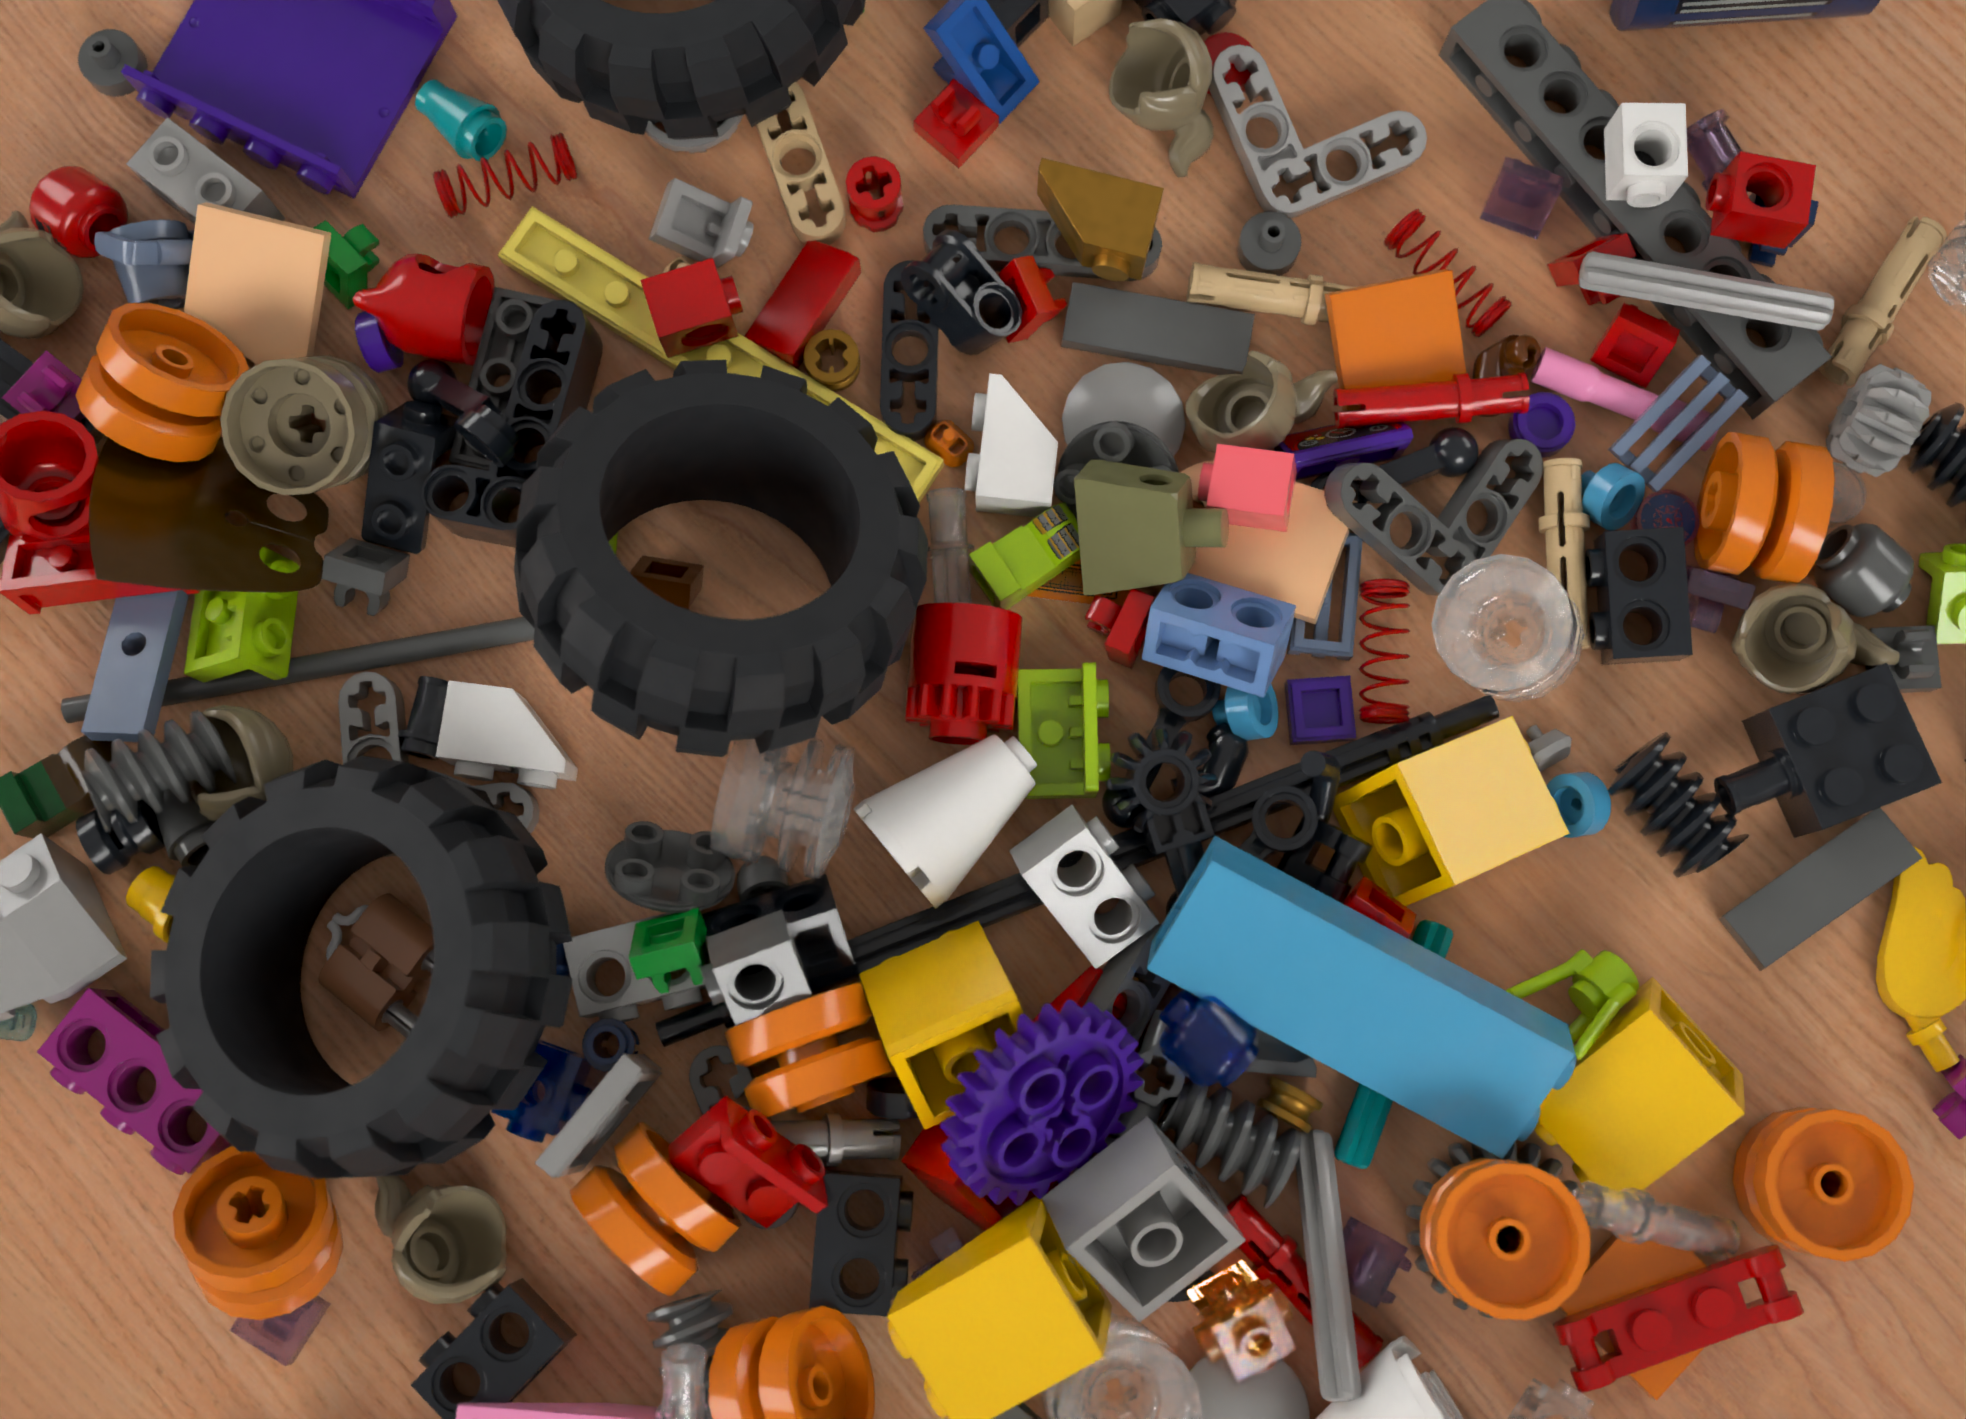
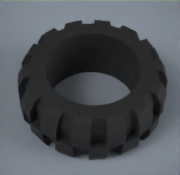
[497,0,865,140]
[514,360,928,757]
[150,756,572,1179]

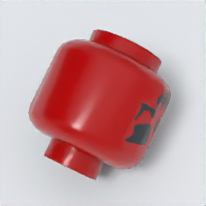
[29,166,128,258]

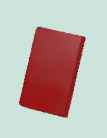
[744,241,861,369]

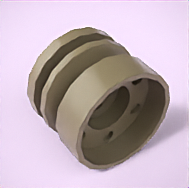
[220,355,388,495]

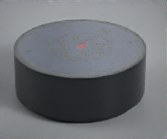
[866,1077,918,1119]

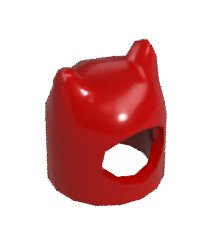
[352,253,495,366]
[0,411,99,541]

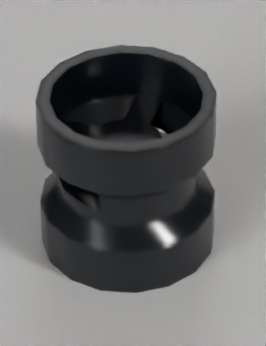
[76,799,165,875]

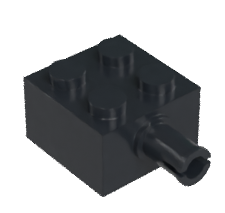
[1714,663,1942,838]

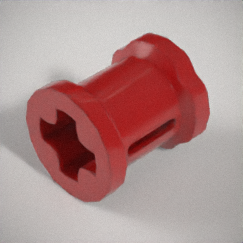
[845,156,904,232]

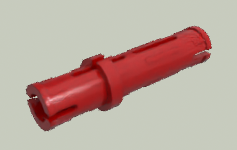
[1333,372,1530,430]
[1226,1194,1384,1369]

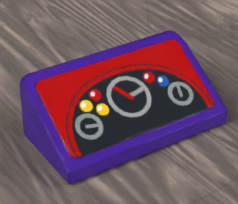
[1274,422,1414,481]

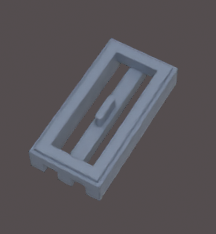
[1608,355,1749,492]
[1287,533,1363,661]

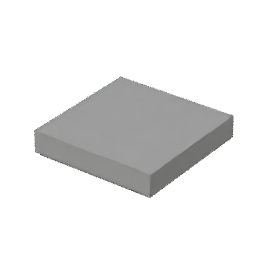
[535,1054,662,1178]

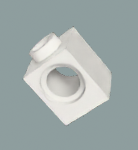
[1604,102,1688,208]

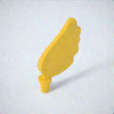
[1876,846,1966,1072]

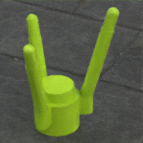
[1506,949,1639,1060]

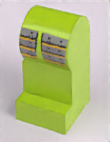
[968,502,1080,610]

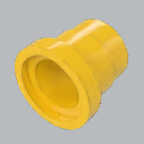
[126,866,176,944]

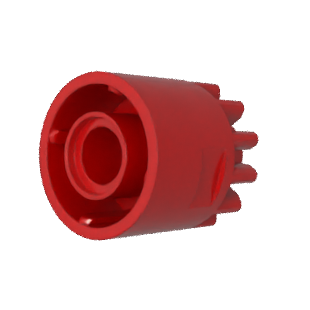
[905,602,1023,745]

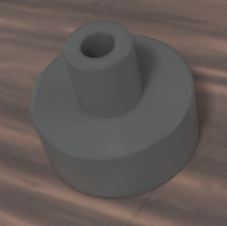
[78,29,148,97]
[1237,211,1301,276]

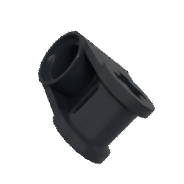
[901,229,1023,355]

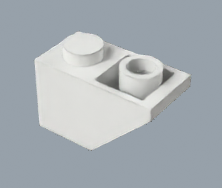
[965,373,1058,517]
[436,680,578,789]

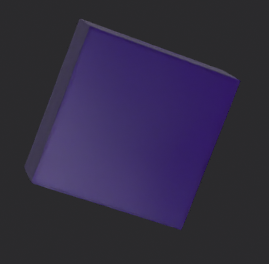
[1284,675,1356,745]

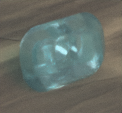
[0,1004,37,1041]

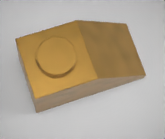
[1037,158,1164,281]

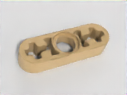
[756,81,846,245]

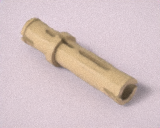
[1818,217,1947,386]
[1187,262,1356,326]
[1539,458,1590,651]

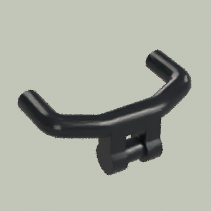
[1277,750,1373,904]

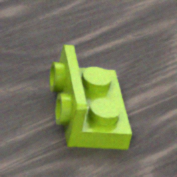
[184,547,300,683]

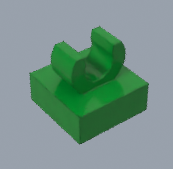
[314,220,380,309]
[628,907,707,994]

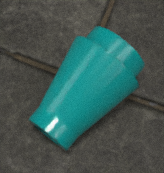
[415,80,507,161]

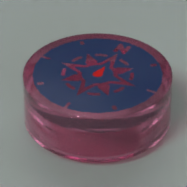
[1630,489,1700,546]

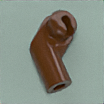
[1472,334,1541,417]

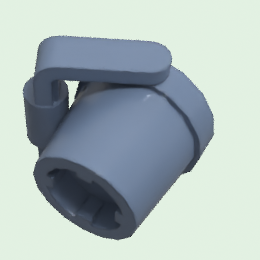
[94,220,194,309]

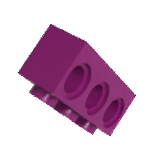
[37,988,232,1175]

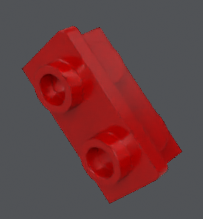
[668,1096,828,1229]

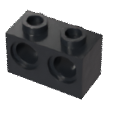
[1585,527,1693,665]
[702,874,855,979]
[809,1170,914,1316]
[411,1278,577,1419]

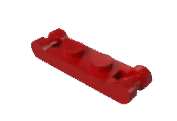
[1553,1245,1804,1392]

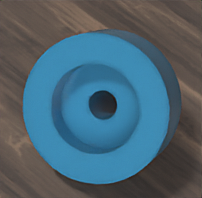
[1581,463,1645,531]
[1212,685,1279,741]
[1547,772,1611,838]

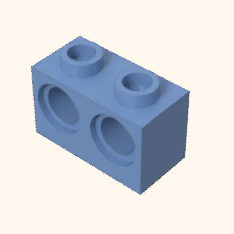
[1142,573,1296,698]

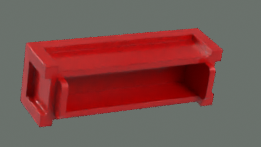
[0,527,200,615]

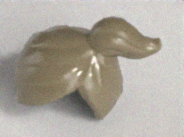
[1109,18,1213,177]
[0,211,84,339]
[1186,350,1338,452]
[1732,582,1900,694]
[190,705,293,821]
[375,1176,507,1304]

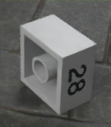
[1042,1116,1246,1323]

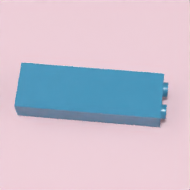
[1147,836,1577,1159]

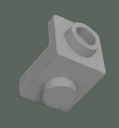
[649,178,754,268]

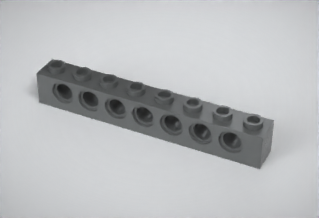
[1439,0,1832,420]

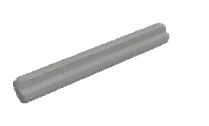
[1579,251,1835,330]
[1296,1130,1362,1402]

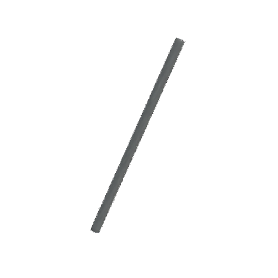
[61,617,534,723]

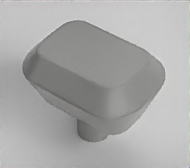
[1526,725,1572,772]

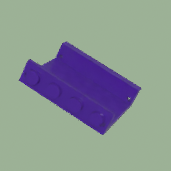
[121,0,457,199]

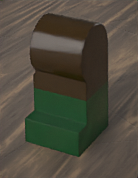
[0,735,112,839]

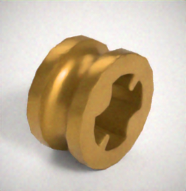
[803,329,861,392]
[1256,1076,1323,1134]

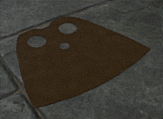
[89,436,329,593]

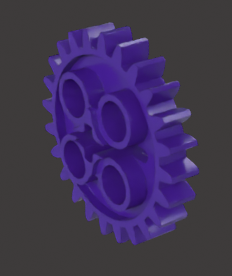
[941,999,1144,1205]

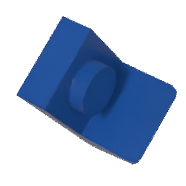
[923,0,1040,124]

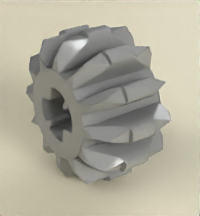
[1826,364,1931,477]

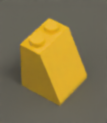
[1333,716,1569,906]
[859,920,1023,1129]
[1534,977,1745,1209]
[887,1196,1112,1419]

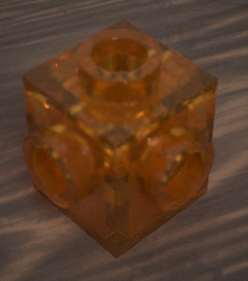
[1185,1260,1297,1383]

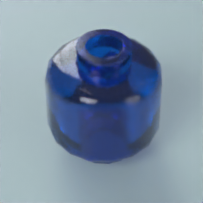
[1159,989,1259,1087]

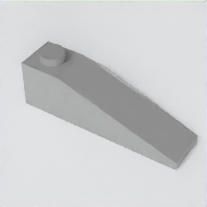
[0,833,127,1022]

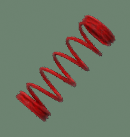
[433,132,578,218]
[1384,209,1512,337]
[1359,579,1410,724]

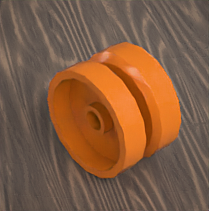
[75,303,249,462]
[1694,432,1835,583]
[724,982,893,1118]
[1732,1107,1914,1262]
[570,1122,742,1297]
[173,1146,344,1320]
[1419,1158,1590,1320]
[709,1306,875,1419]

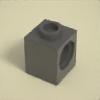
[700,910,812,1025]

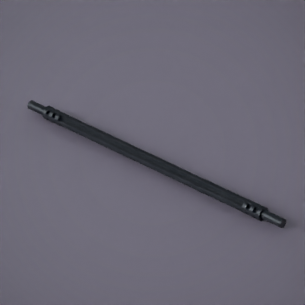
[655,695,1499,1047]

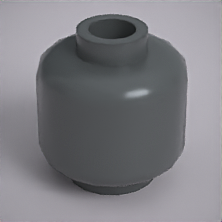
[1813,523,1914,617]

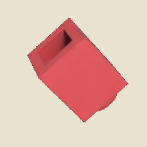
[1198,444,1297,532]

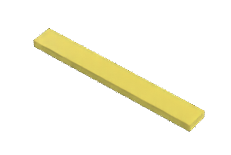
[498,206,944,503]

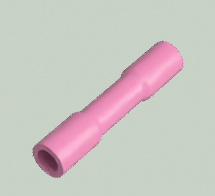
[1530,347,1719,451]

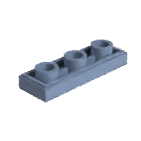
[81,590,189,742]

